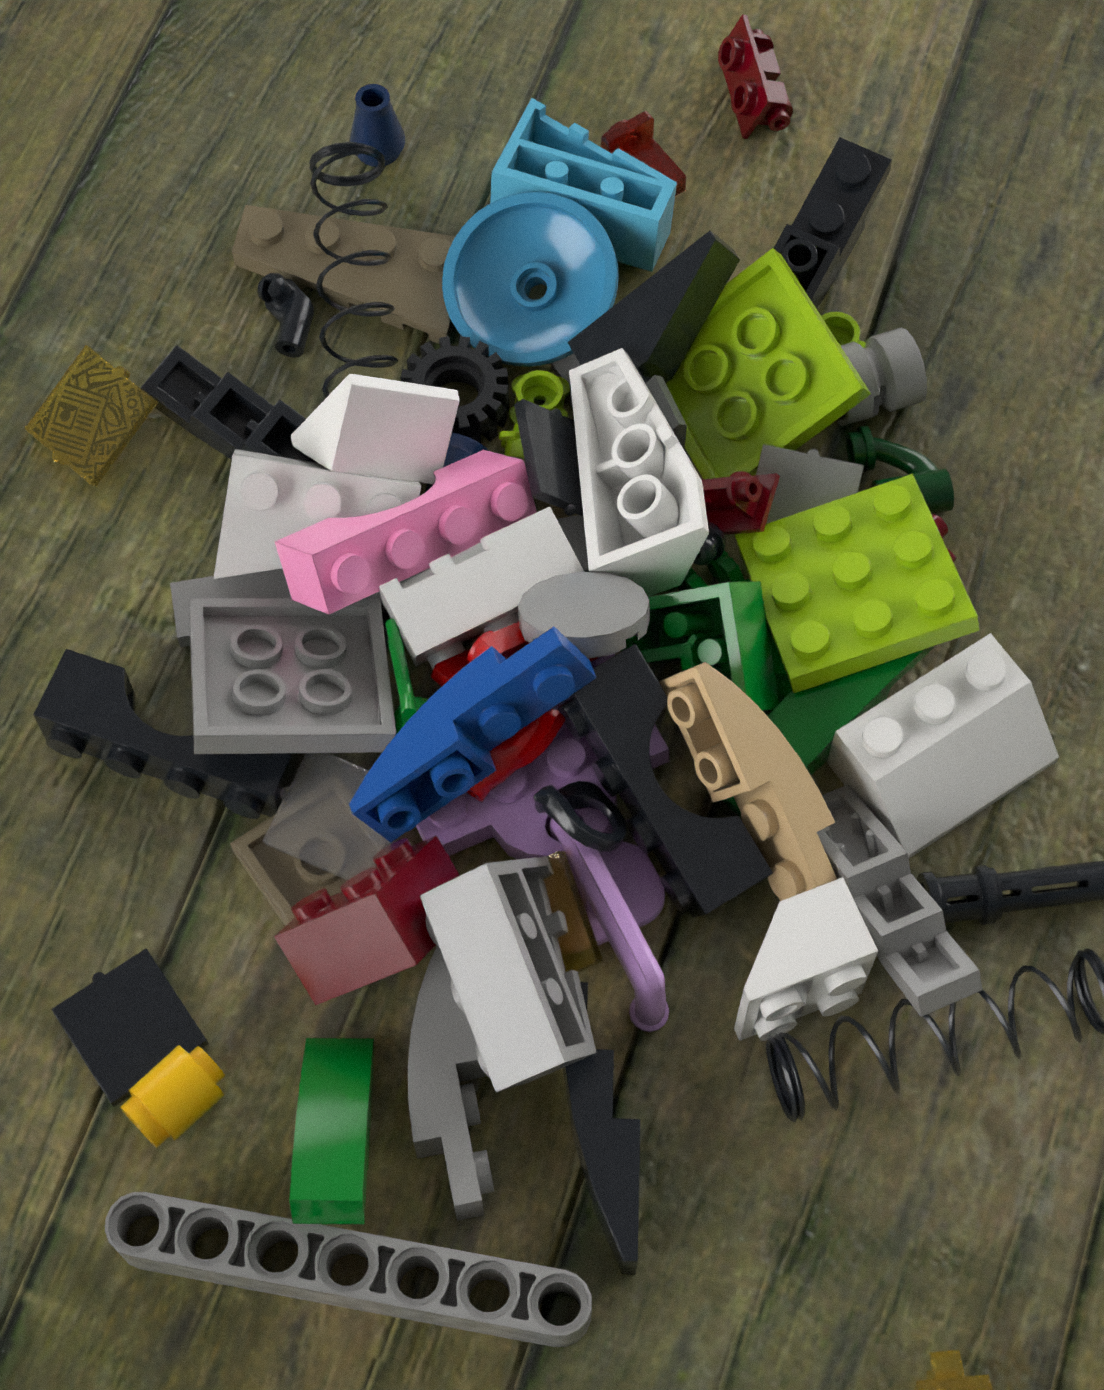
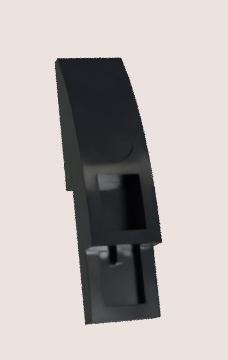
[774,137,892,309]

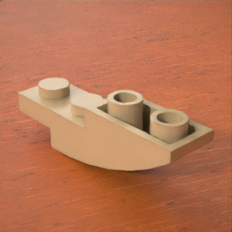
[659,662,837,901]

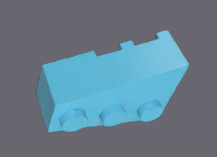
[490,98,677,272]

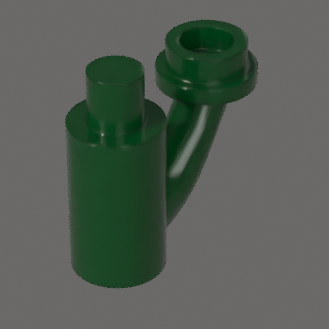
[846,425,954,514]

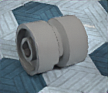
[836,327,927,427]

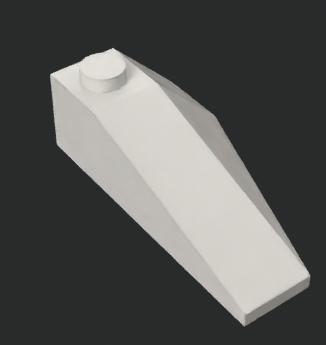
[569,348,709,597]

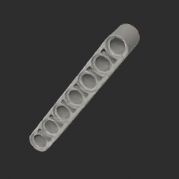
[105,1192,592,1347]

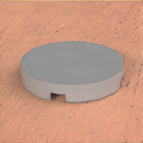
[518,572,650,659]

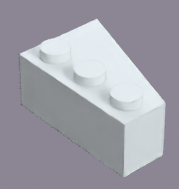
[379,506,584,669]

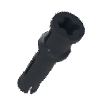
[917,861,1104,925]

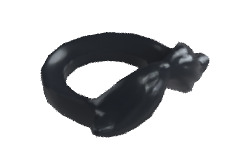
[533,781,626,852]

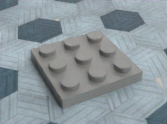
[189,598,396,754]

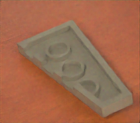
[232,205,456,344]

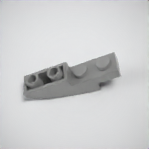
[408,946,494,1221]

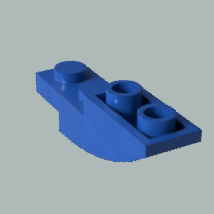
[349,626,597,842]

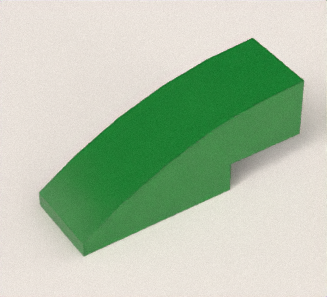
[289,1038,374,1224]

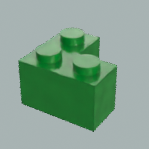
[620,581,779,711]

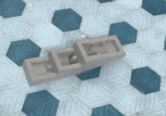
[817,785,982,1017]

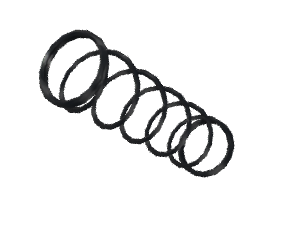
[309,142,398,399]
[766,948,1104,1122]

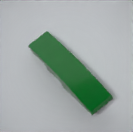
[722,646,934,818]

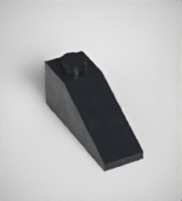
[568,230,740,383]

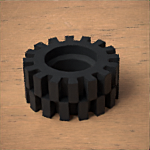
[400,336,509,443]

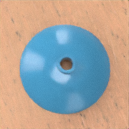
[442,192,619,367]

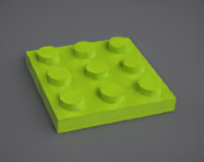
[666,248,871,479]
[735,474,979,693]

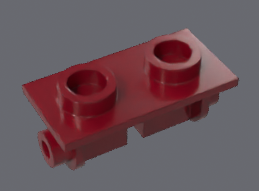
[718,14,793,139]
[702,471,780,535]

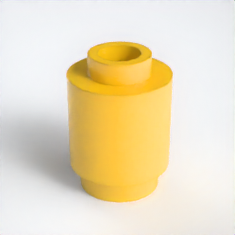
[120,1045,225,1148]

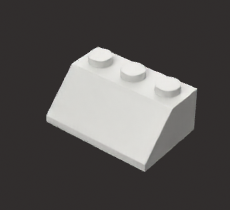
[827,633,1059,859]

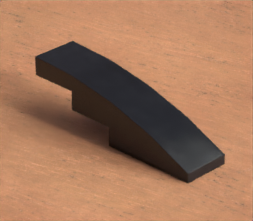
[139,345,318,463]
[563,982,640,1275]

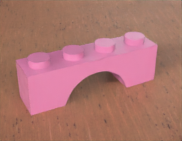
[275,450,537,615]

